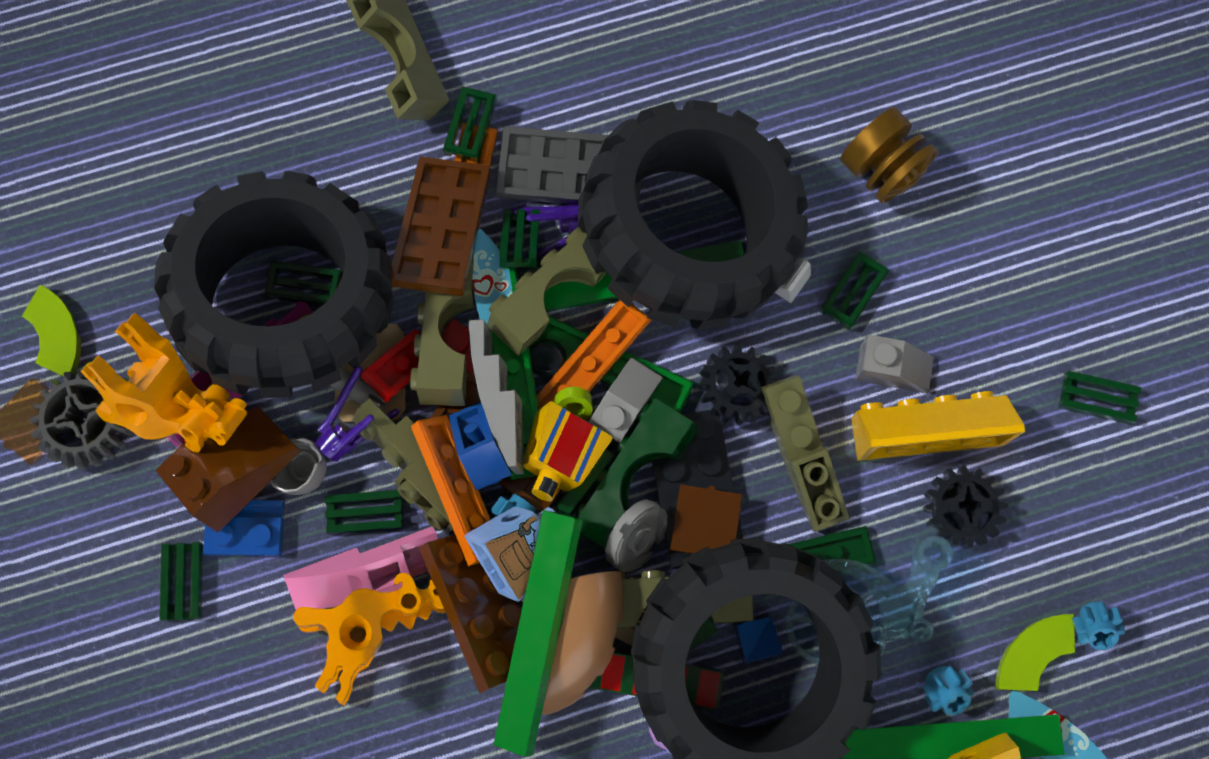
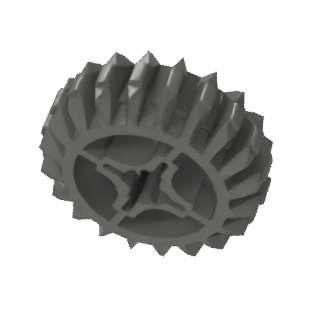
[29,369,133,470]

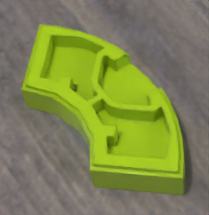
[22,285,81,377]
[995,614,1075,691]

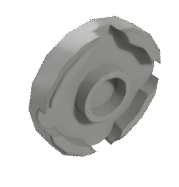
[605,499,667,573]

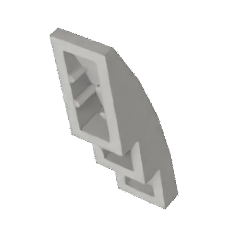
[469,319,524,475]

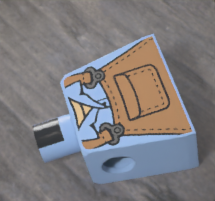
[464,507,555,602]

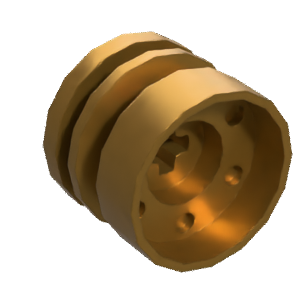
[840,107,939,204]

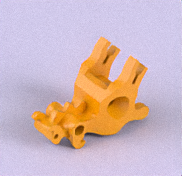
[80,313,247,453]
[293,573,445,706]

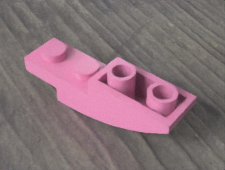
[283,526,438,610]

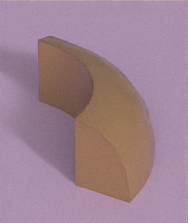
[542,571,624,715]

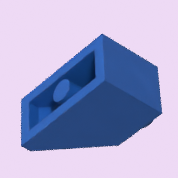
[449,402,512,490]

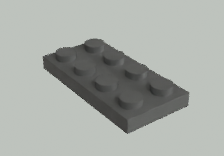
[496,126,641,209]

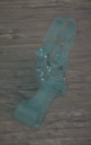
[786,535,953,665]

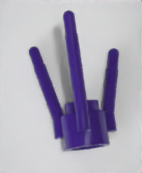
[512,204,579,268]
[316,366,400,462]

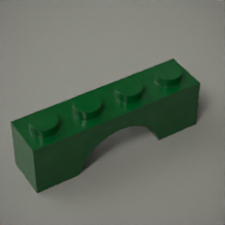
[575,398,700,549]

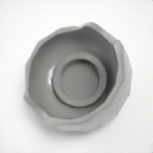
[270,438,327,495]

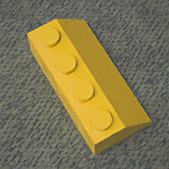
[851,391,1025,461]

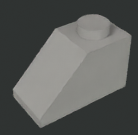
[855,334,934,393]
[588,357,663,443]

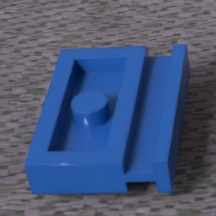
[203,500,285,557]

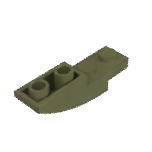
[761,375,850,532]
[352,399,453,535]

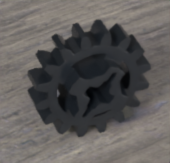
[697,344,779,426]
[922,465,1009,549]

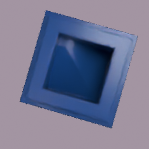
[734,617,783,664]

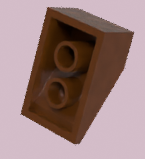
[155,406,301,533]

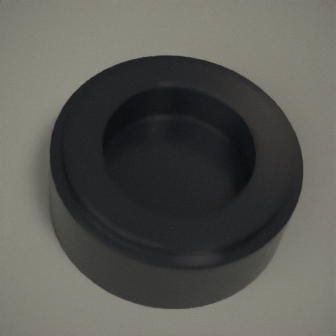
[529,339,567,377]

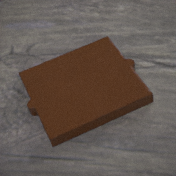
[670,484,742,554]

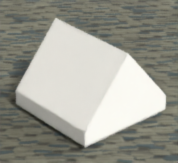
[775,259,811,303]

